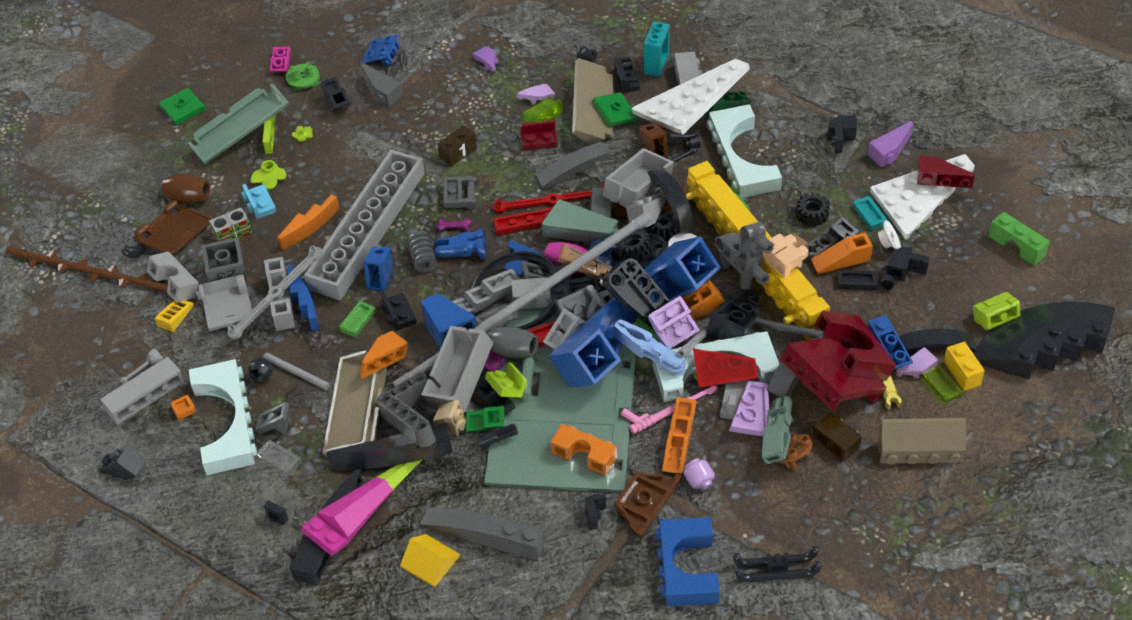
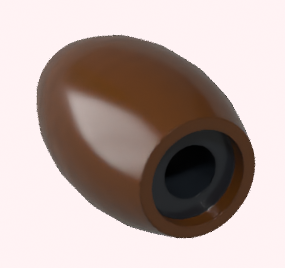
[162,174,210,203]

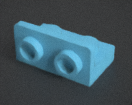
[241,184,277,220]

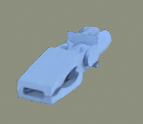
[614,319,685,376]

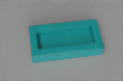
[853,196,888,231]

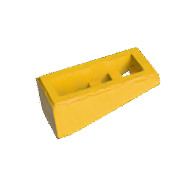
[155,300,194,332]

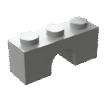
[147,252,199,303]

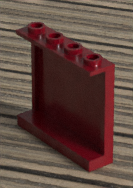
[780,338,886,411]

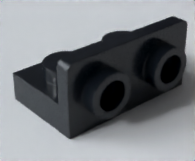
[379,292,417,331]

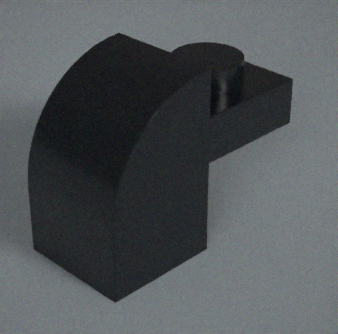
[320,77,350,113]
[827,115,857,153]
[886,247,930,281]

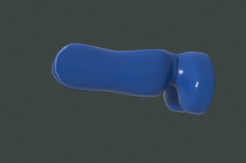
[434,228,487,260]

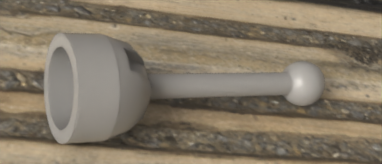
[120,348,163,384]

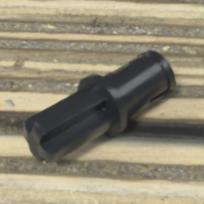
[477,424,518,448]

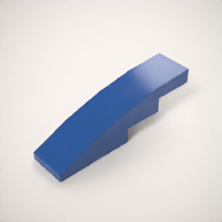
[287,264,319,331]

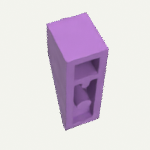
[868,121,913,168]

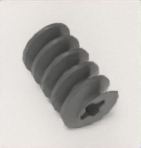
[407,231,437,273]

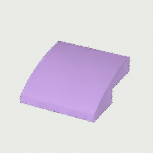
[648,296,700,348]

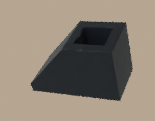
[99,446,146,480]

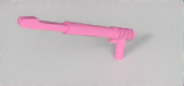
[620,386,717,434]

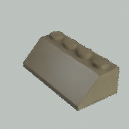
[877,418,966,464]

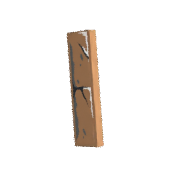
[558,243,613,279]

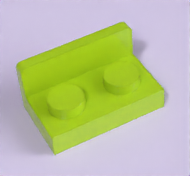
[485,363,527,398]

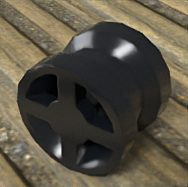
[577,46,597,63]

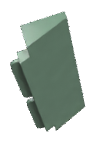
[188,83,290,165]

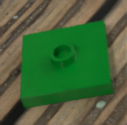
[159,88,206,125]
[592,92,638,127]

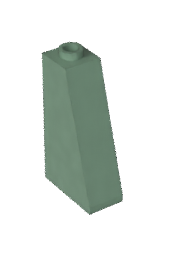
[542,199,620,243]

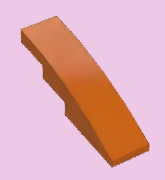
[277,194,340,251]
[662,397,697,475]

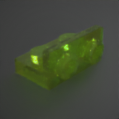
[523,97,563,123]

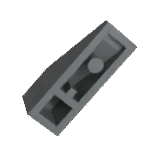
[361,63,403,107]

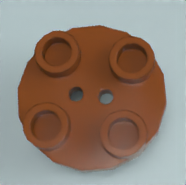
[777,432,813,470]

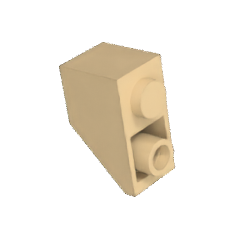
[433,400,466,437]

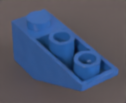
[867,315,913,370]

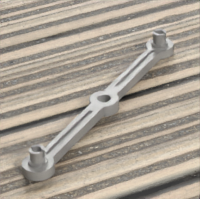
[227,246,323,340]

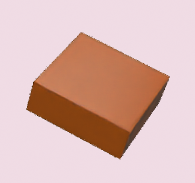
[170,394,197,420]

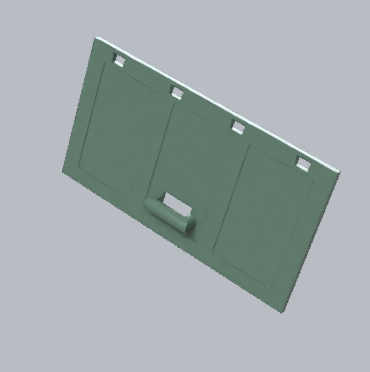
[484,293,636,493]

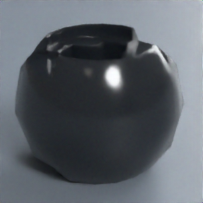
[248,358,273,382]

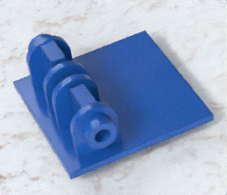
[361,34,399,67]

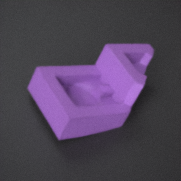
[473,46,498,71]

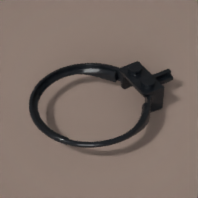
[471,251,591,330]

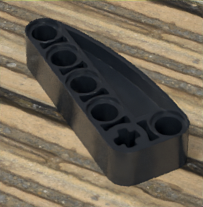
[603,258,671,327]

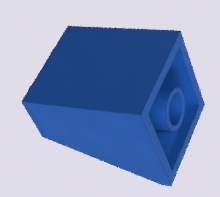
[421,294,476,350]

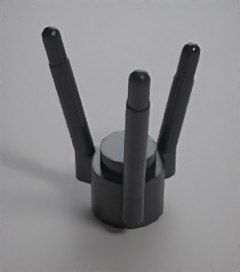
[667,133,701,162]

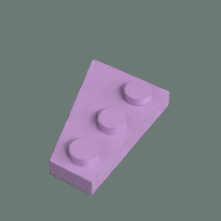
[729,380,769,437]

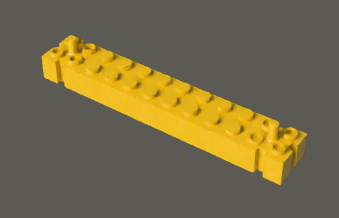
[686,161,830,341]

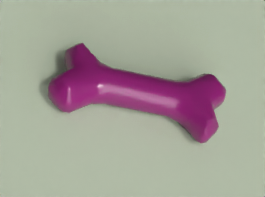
[436,218,471,232]

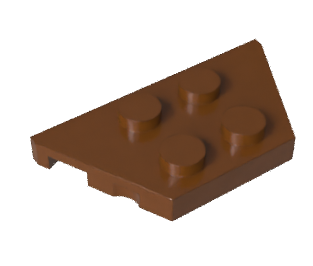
[615,472,682,540]

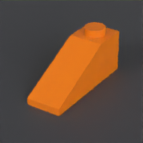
[682,280,726,320]
[360,331,408,379]

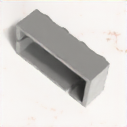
[603,148,674,208]
[421,326,493,412]

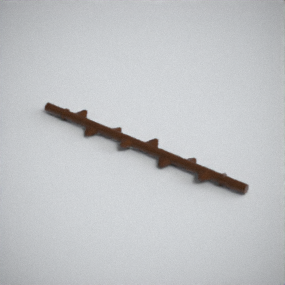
[6,247,168,292]

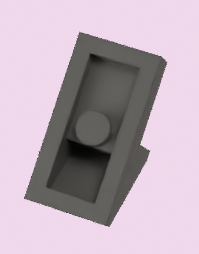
[520,261,550,279]
[255,402,290,435]

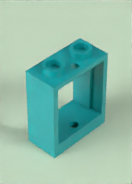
[644,21,670,77]

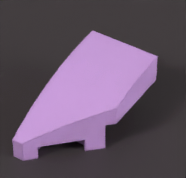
[517,84,555,105]
[895,347,938,379]

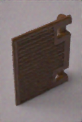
[133,200,212,256]

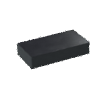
[837,270,877,290]

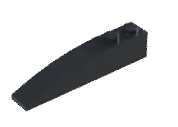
[327,423,453,471]
[290,469,363,586]

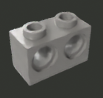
[543,309,586,350]

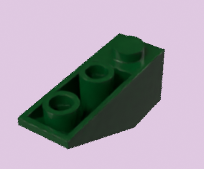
[703,91,752,120]

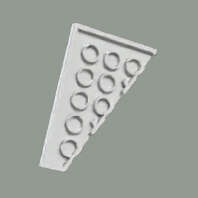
[870,154,975,240]

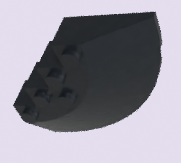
[974,302,1115,379]

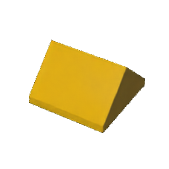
[400,534,460,587]

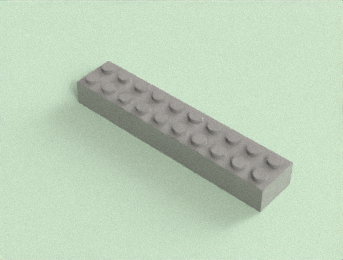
[304,150,425,301]

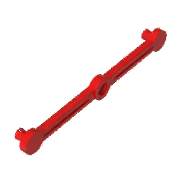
[493,185,604,214]

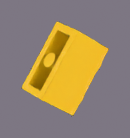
[944,341,985,391]

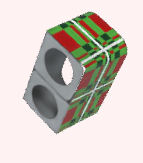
[209,207,252,242]

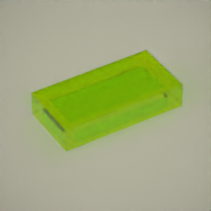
[922,364,963,404]

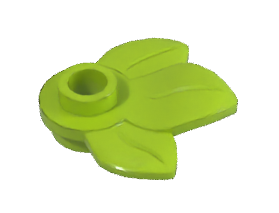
[251,160,286,190]

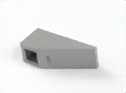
[626,193,667,228]

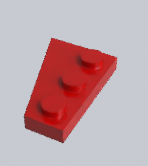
[693,348,758,388]

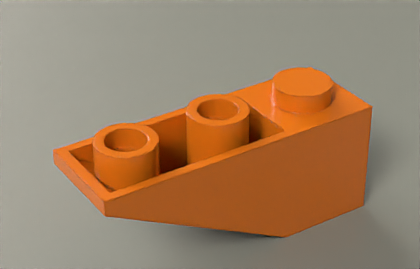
[811,233,873,274]

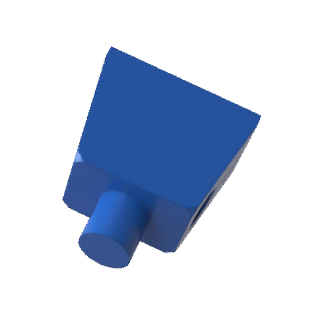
[364,246,393,291]

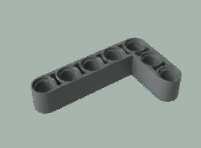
[376,373,436,447]

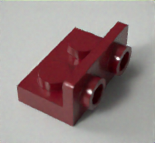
[520,120,558,151]

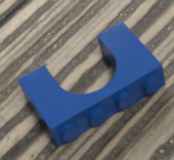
[656,517,720,606]

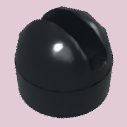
[879,273,894,290]

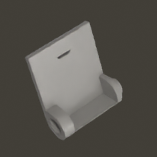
[196,274,252,331]

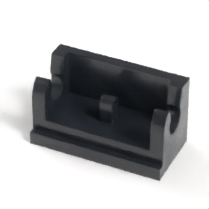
[614,57,640,93]

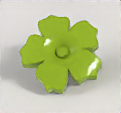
[292,126,313,142]

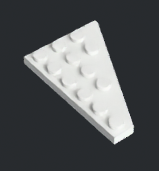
[632,59,750,135]

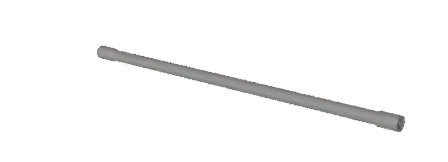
[392,211,652,386]

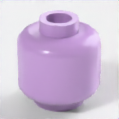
[684,458,715,491]

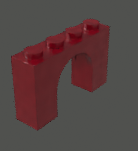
[814,310,896,380]

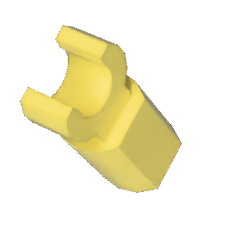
[880,376,902,409]

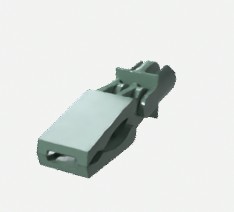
[762,396,794,464]

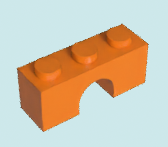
[550,424,617,476]

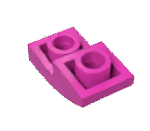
[270,46,291,73]

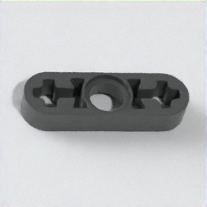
[805,228,840,261]

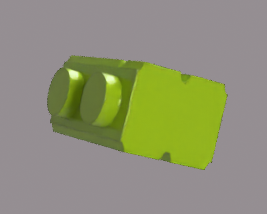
[973,292,1021,330]

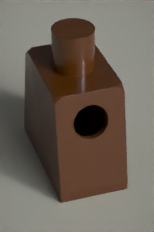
[639,123,668,159]

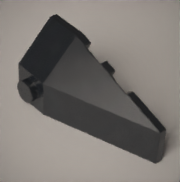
[707,286,765,340]

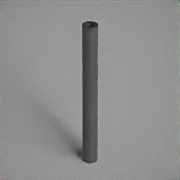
[754,318,823,339]

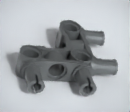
[715,222,774,290]

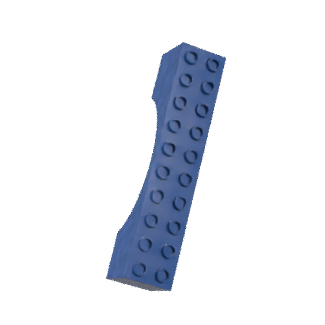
[548,236,721,387]

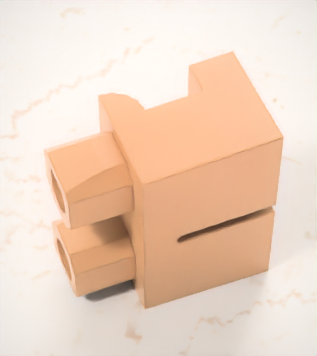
[762,234,808,278]

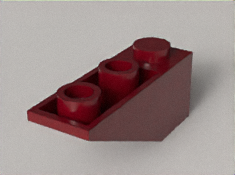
[917,156,975,189]

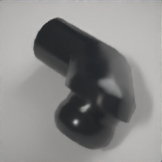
[121,242,147,258]

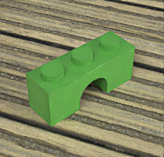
[989,212,1050,266]

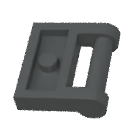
[444,176,477,209]

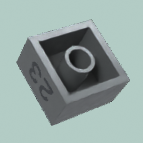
[201,238,247,282]

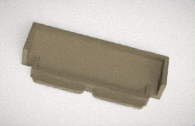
[572,58,614,145]
[322,350,387,457]

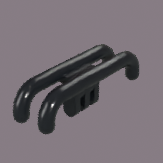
[733,546,822,582]

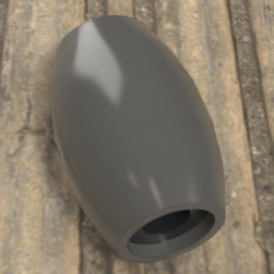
[488,327,539,359]

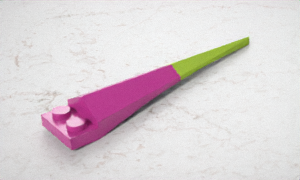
[301,460,422,556]

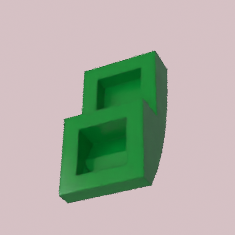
[466,406,504,433]

